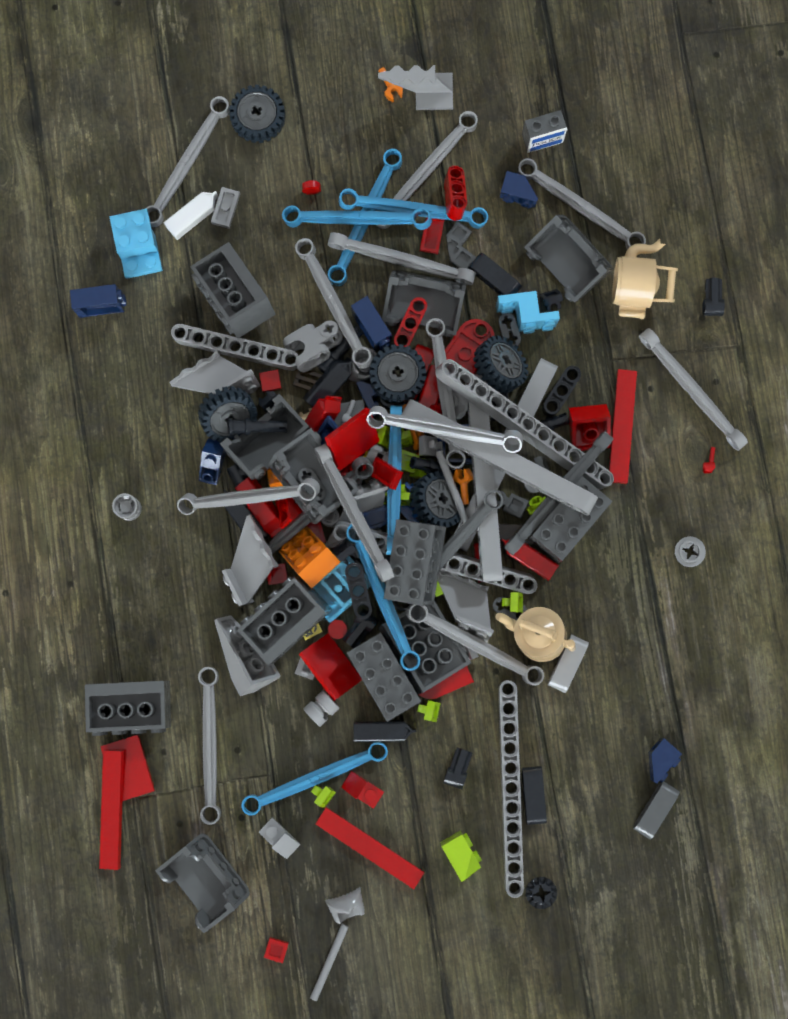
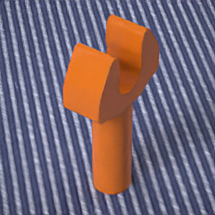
[378,67,403,102]
[453,468,474,505]

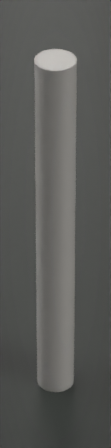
[435,450,469,524]
[310,923,349,1001]

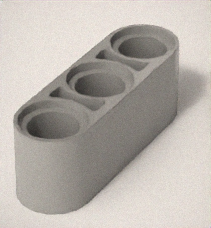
[548,634,589,693]

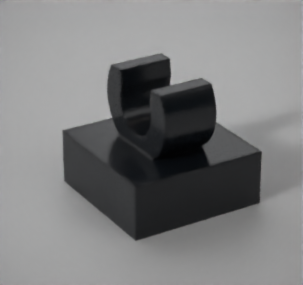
[539,289,563,312]
[258,390,277,413]
[331,538,357,565]

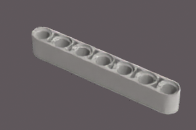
[171,324,298,371]

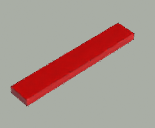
[609,369,637,484]
[99,750,124,870]
[316,807,425,889]

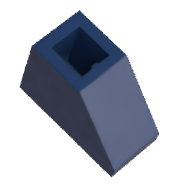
[499,171,538,208]
[198,438,225,486]
[648,738,682,784]

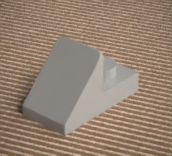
[259,817,301,859]

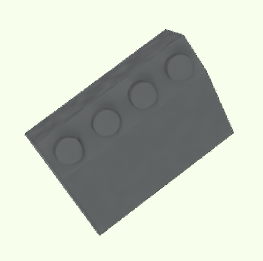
[378,601,471,695]

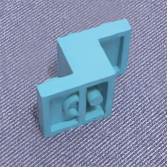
[109,208,163,279]
[496,291,560,334]
[313,556,371,623]

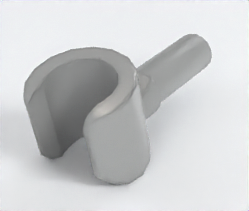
[342,400,356,424]

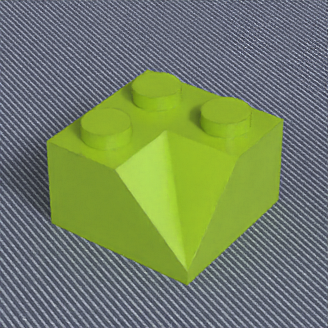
[440,830,482,882]

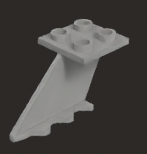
[378,65,453,110]
[169,350,260,394]
[325,478,388,549]
[222,515,279,606]
[438,570,494,642]

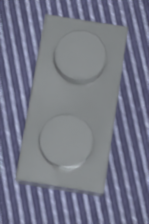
[211,187,240,229]

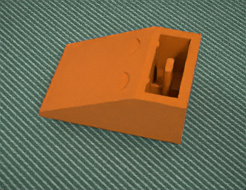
[278,526,340,588]

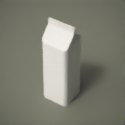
[163,191,218,240]

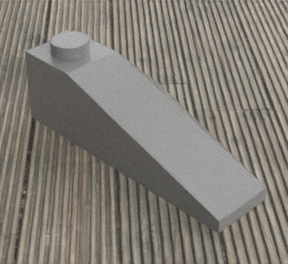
[215,615,281,696]

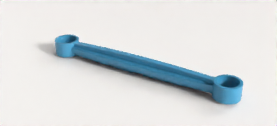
[328,149,402,286]
[338,188,488,229]
[282,206,432,230]
[387,405,402,555]
[346,524,420,671]
[241,741,388,815]

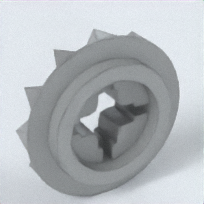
[674,536,706,567]

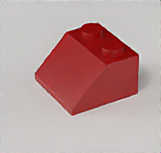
[569,404,611,451]

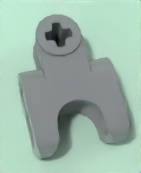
[283,320,343,372]

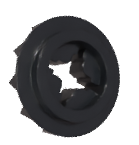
[526,877,557,909]

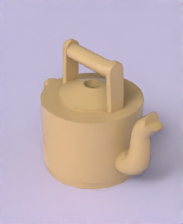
[612,239,678,319]
[495,607,576,662]

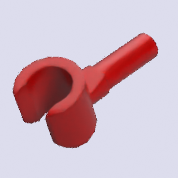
[703,447,715,473]

